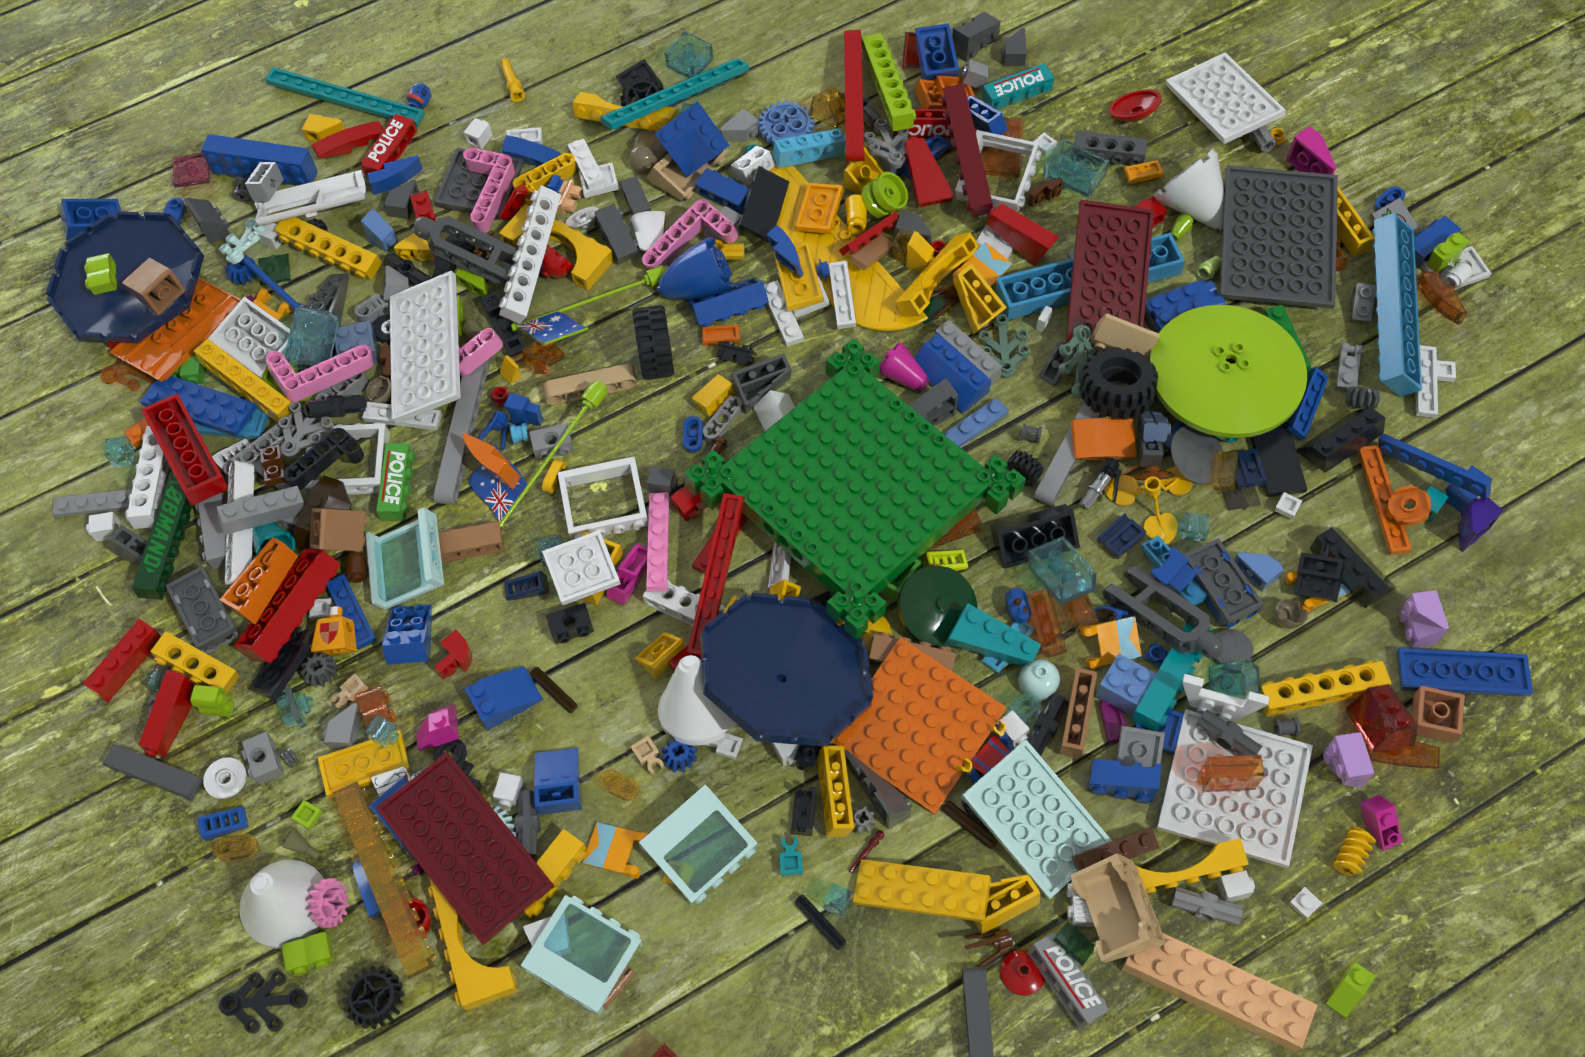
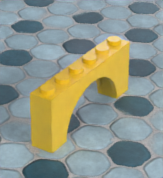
[499,204,614,291]
[428,878,518,1011]

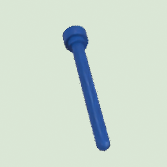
[243,257,302,315]

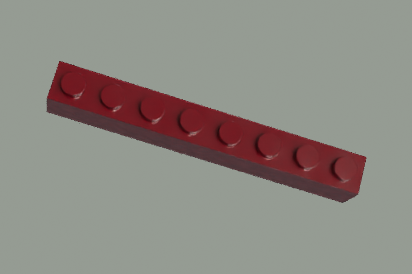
[941,83,993,217]

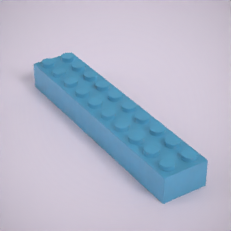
[1373,212,1422,397]
[995,233,1185,320]

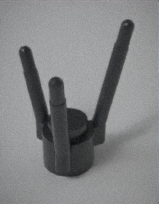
[1092,458,1122,503]

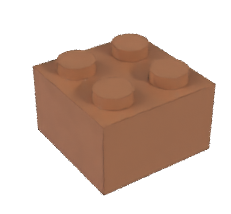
[1410,686,1465,743]

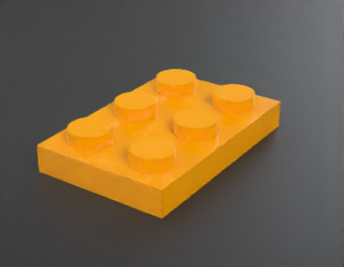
[795,183,844,234]

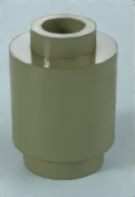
[462,319,484,340]

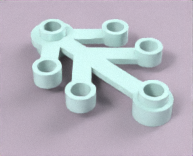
[219,218,266,264]

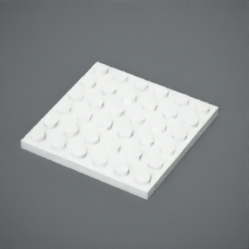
[1156,709,1313,868]

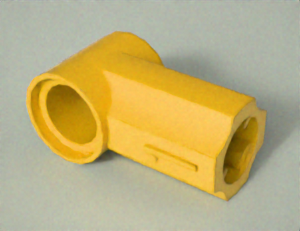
[714,239,745,260]

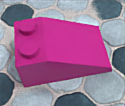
[1286,126,1336,175]

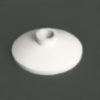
[566,207,599,228]
[203,757,247,799]

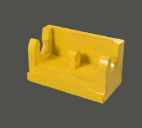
[692,374,736,419]

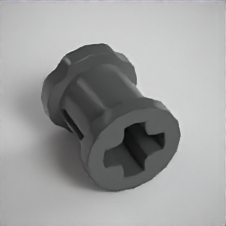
[1020,423,1042,444]
[1273,717,1301,736]

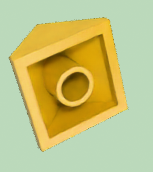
[844,147,884,195]
[634,632,685,680]

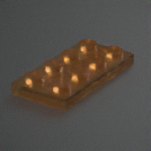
[984,117,1024,178]

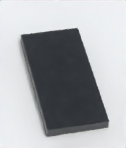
[738,166,789,243]
[1251,422,1307,497]

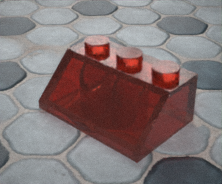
[1346,684,1418,753]

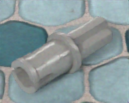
[1080,472,1111,509]

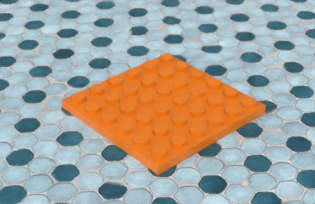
[831,637,1007,815]

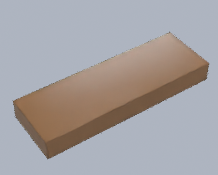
[850,234,895,271]

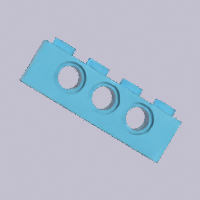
[773,128,846,168]

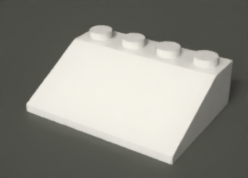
[208,297,306,378]

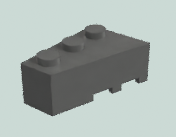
[952,11,1000,62]
[594,203,639,265]
[731,353,792,414]
[909,378,958,426]

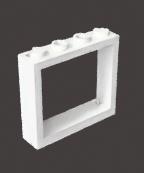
[955,130,1041,212]
[303,423,390,497]
[557,457,648,540]

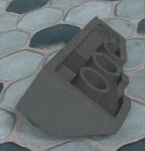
[844,750,912,829]

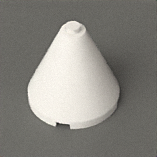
[1153,149,1224,230]
[658,655,737,745]
[240,860,324,949]

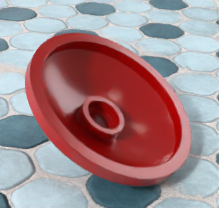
[1109,89,1162,122]

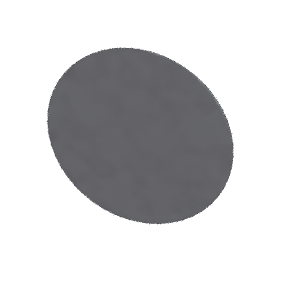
[1171,425,1225,484]

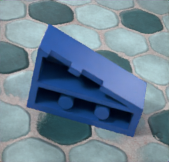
[1087,759,1162,804]

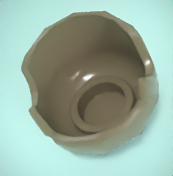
[366,375,391,404]
[1273,598,1308,629]

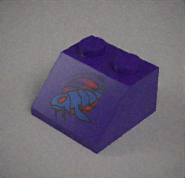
[1458,497,1504,552]

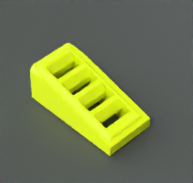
[922,550,968,571]

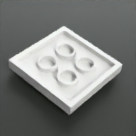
[542,530,620,606]

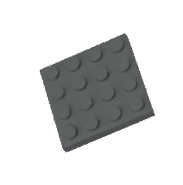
[434,148,524,218]

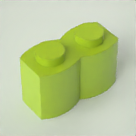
[1427,232,1469,273]
[84,253,117,295]
[191,685,234,717]
[282,932,335,976]

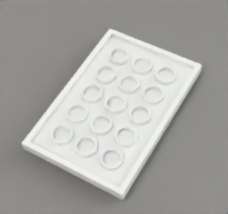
[1166,53,1286,144]

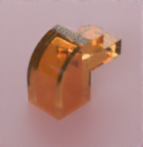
[523,341,565,374]

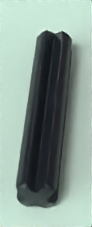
[795,894,846,950]

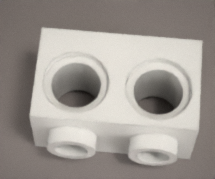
[731,146,775,185]

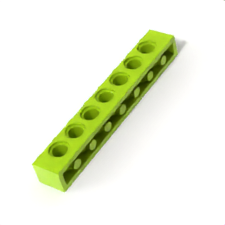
[861,33,916,131]

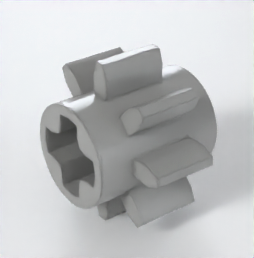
[853,806,876,835]

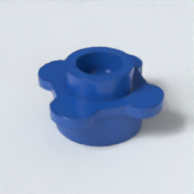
[816,259,830,281]
[1144,644,1169,667]

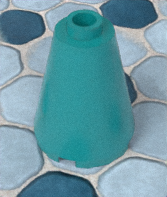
[252,522,296,556]

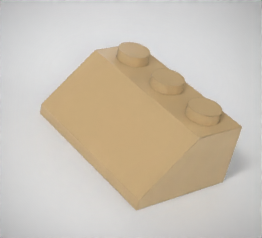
[1090,313,1160,358]

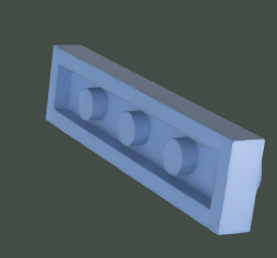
[944,398,1009,447]

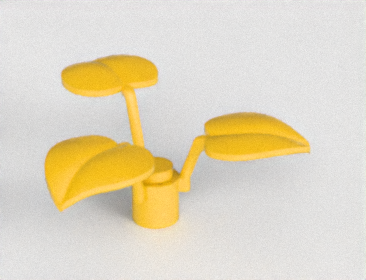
[1104,466,1193,544]

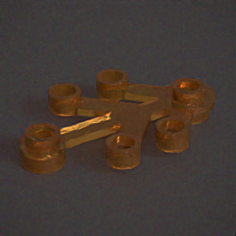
[101,358,156,391]

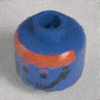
[406,83,432,109]

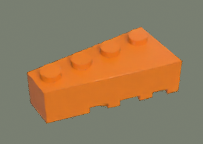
[219,537,298,625]

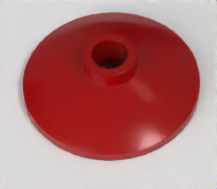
[1000,950,1045,996]

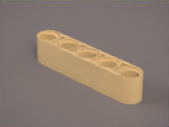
[543,364,637,405]

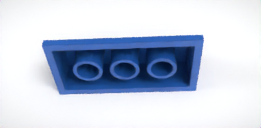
[687,277,769,327]
[914,333,991,414]

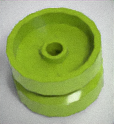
[862,172,908,219]

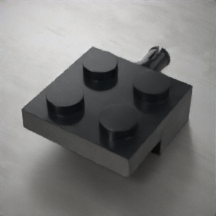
[1294,543,1345,603]

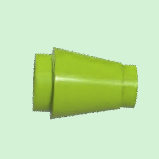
[1170,213,1194,241]

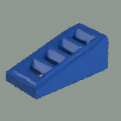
[197,806,249,842]

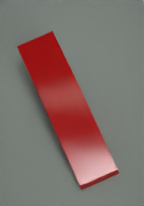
[312,121,384,158]

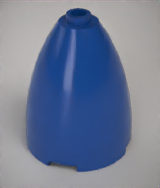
[657,237,734,300]

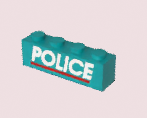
[982,63,1054,110]

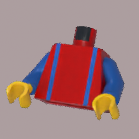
[956,720,1015,784]

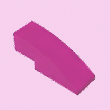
[607,543,648,605]

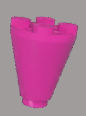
[879,342,930,393]

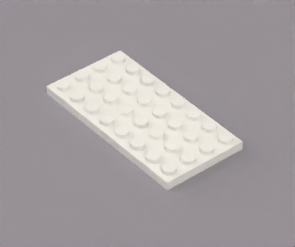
[390,271,461,423]

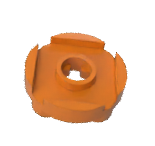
[1388,486,1431,526]

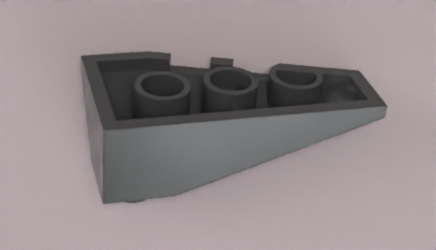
[294,273,349,335]

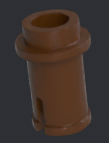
[709,436,727,455]

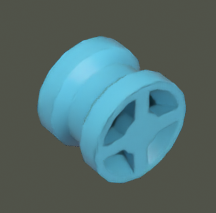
[510,422,529,444]

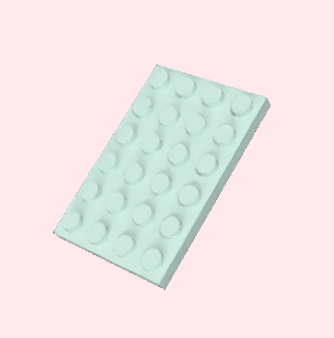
[961,740,1112,900]

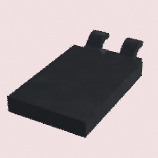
[248,627,314,701]

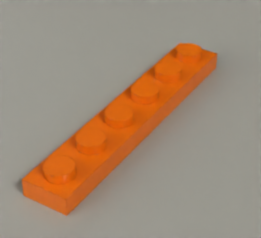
[1357,445,1412,555]

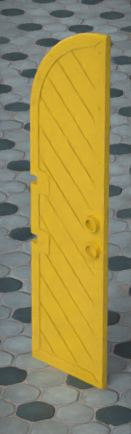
[744,164,928,331]

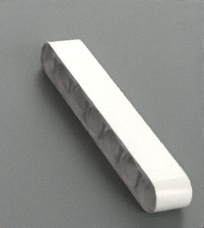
[225,460,254,585]

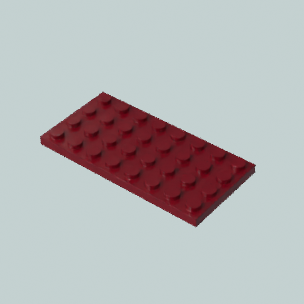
[1065,199,1154,351]
[376,752,555,946]

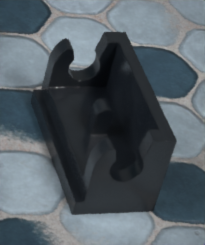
[791,787,816,836]

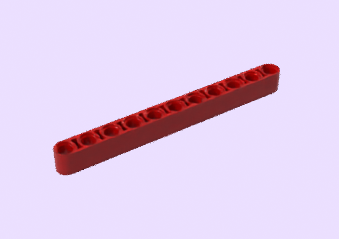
[844,29,865,162]

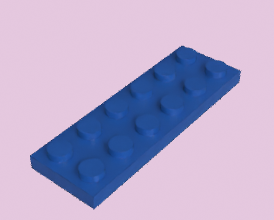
[140,376,257,437]
[1397,648,1533,697]

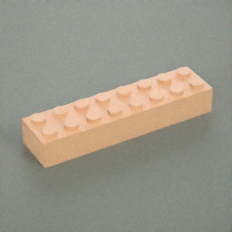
[1121,933,1317,1053]

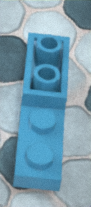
[1142,536,1207,605]

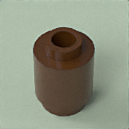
[345,552,367,583]

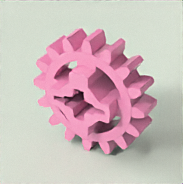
[307,878,349,928]

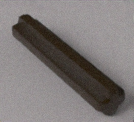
[530,667,578,713]
[942,801,998,849]

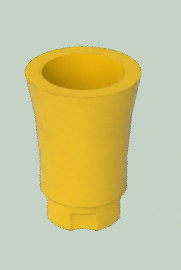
[844,195,868,235]

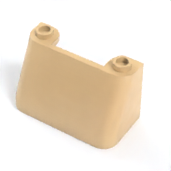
[646,149,728,201]
[1070,853,1165,963]

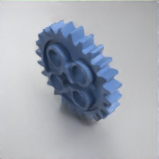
[759,100,815,147]

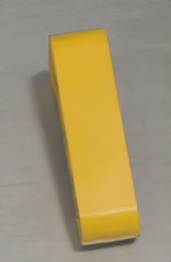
[513,153,577,206]

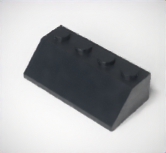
[1296,407,1386,473]
[990,504,1080,569]
[1309,527,1396,609]

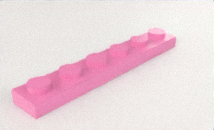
[646,492,670,592]

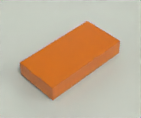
[702,324,740,346]

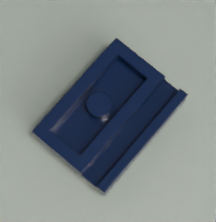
[1228,448,1267,490]
[1097,513,1146,559]

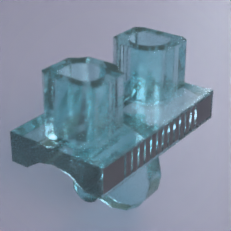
[277,687,314,728]

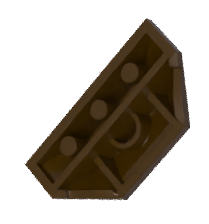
[294,475,352,551]

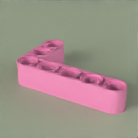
[463,148,515,233]
[642,199,738,270]
[459,328,503,376]
[266,345,373,402]

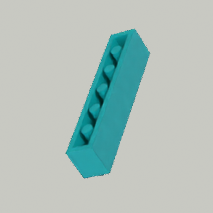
[1132,623,1213,731]

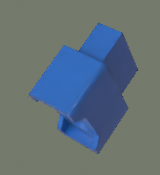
[504,393,544,427]
[1150,547,1198,593]

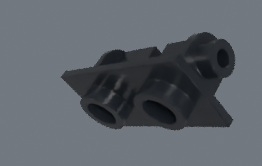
[716,341,757,366]
[794,745,821,770]

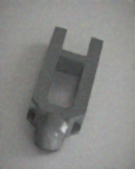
[413,216,526,287]
[1102,565,1223,659]

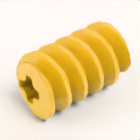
[1333,826,1376,876]

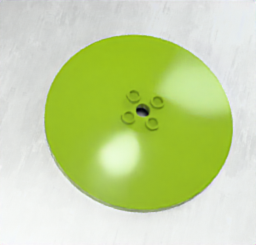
[1149,305,1307,438]

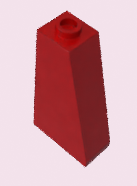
[904,136,954,208]
[985,203,1059,266]
[138,670,195,758]

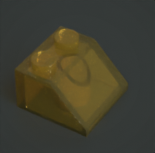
[808,87,845,129]

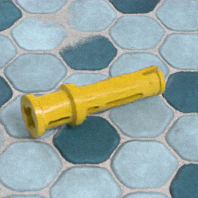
[499,58,525,102]

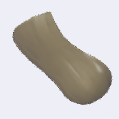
[629,129,667,173]

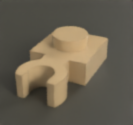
[330,673,368,710]
[630,735,664,776]

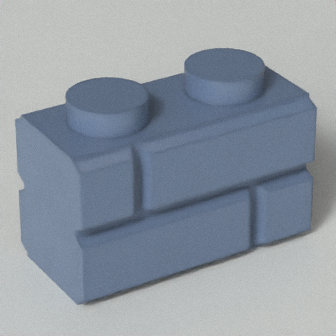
[1137,411,1171,442]

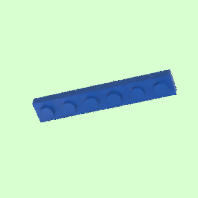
[1378,433,1491,499]

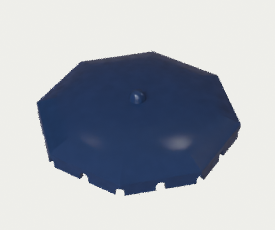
[46,211,204,343]
[700,593,874,747]

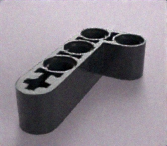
[284,428,364,490]

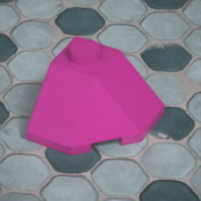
[416,704,459,752]

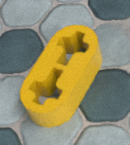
[542,459,566,494]

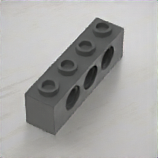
[1072,131,1147,165]

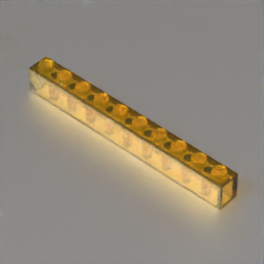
[333,782,436,979]

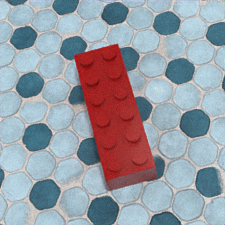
[141,393,228,506]
[233,549,341,663]

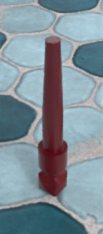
[848,830,885,873]

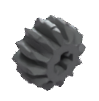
[1345,386,1380,409]
[301,652,338,688]

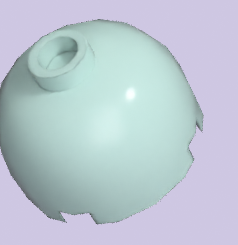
[1018,659,1060,702]

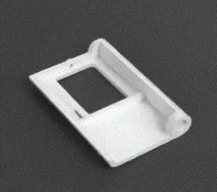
[254,170,367,226]

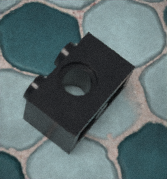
[546,603,594,644]

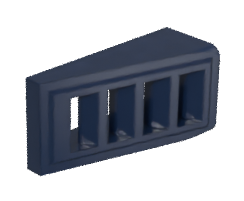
[504,571,549,601]

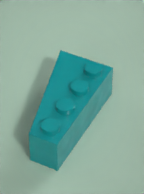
[944,603,1041,667]

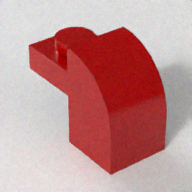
[434,630,472,680]

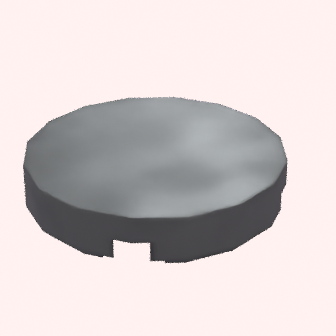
[1213,629,1253,670]

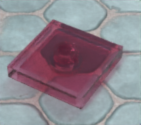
[173,153,210,188]

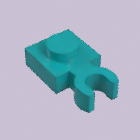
[779,836,803,877]

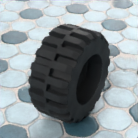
[632,305,675,380]
[1080,347,1158,420]

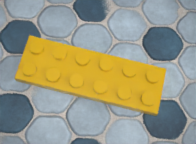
[853,859,992,922]

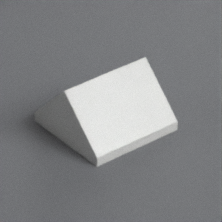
[753,390,795,432]

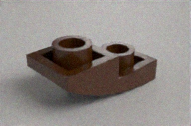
[1027,178,1063,208]
[378,342,391,380]
[260,445,286,487]

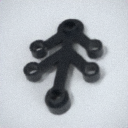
[219,971,308,1034]

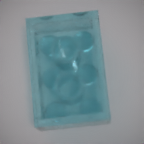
[1043,139,1110,198]
[285,307,340,369]
[1028,536,1096,605]

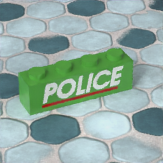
[376,443,415,521]

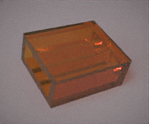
[1197,755,1265,792]

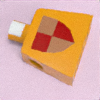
[311,606,357,655]

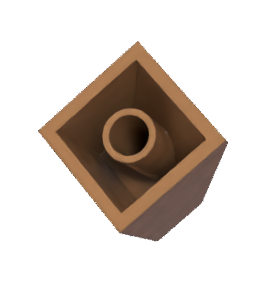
[122,258,186,316]
[309,508,367,551]

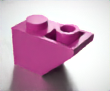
[1360,795,1402,851]

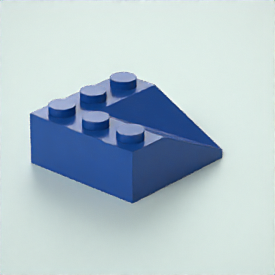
[655,101,730,177]

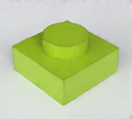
[291,800,323,830]

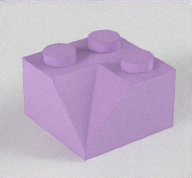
[1399,590,1449,648]
[1323,732,1374,788]

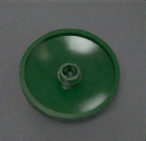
[897,566,978,648]

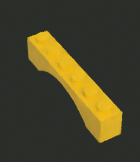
[572,92,678,132]
[895,232,979,317]
[1136,838,1249,894]

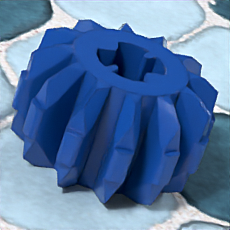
[225,255,257,286]
[661,738,697,773]

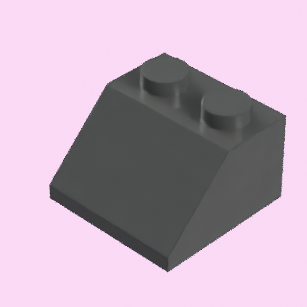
[184,198,230,245]

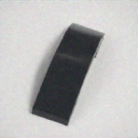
[481,291,527,358]

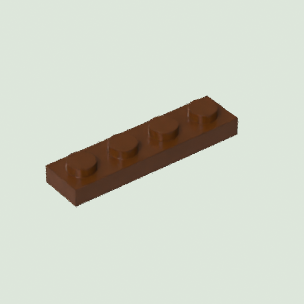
[1071,827,1159,872]

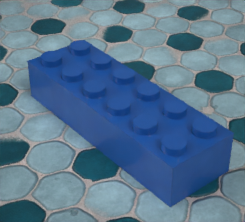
[201,134,318,186]

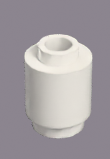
[1444,262,1472,289]

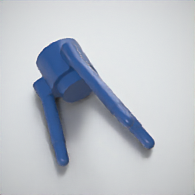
[478,411,510,450]

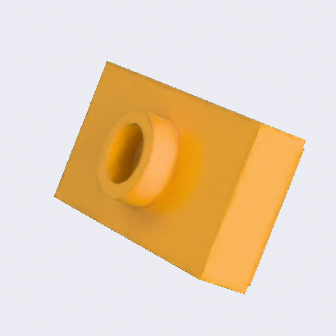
[1123,160,1164,184]

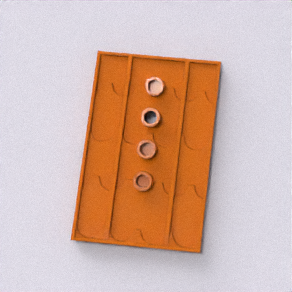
[109,277,241,382]

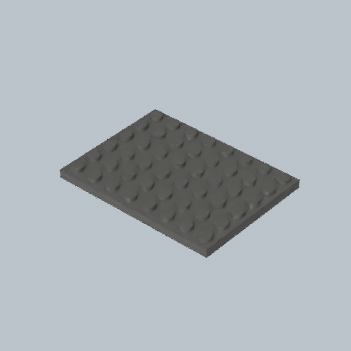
[1219,165,1338,309]

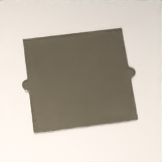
[1219,476,1261,511]

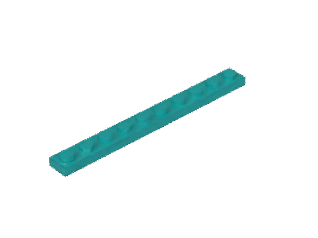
[601,58,749,130]
[265,67,425,127]

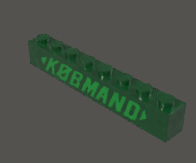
[132,469,195,600]

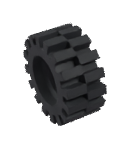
[1006,450,1044,486]

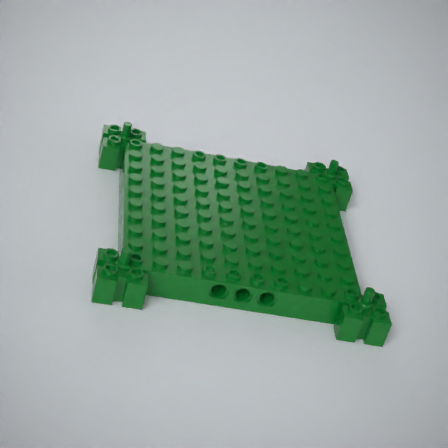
[684,339,1026,640]

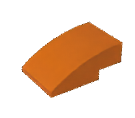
[914,75,975,109]
[1071,418,1136,461]
[462,433,521,490]

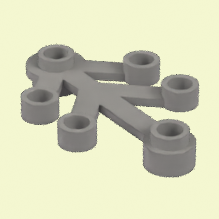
[864,118,909,169]
[278,393,334,457]

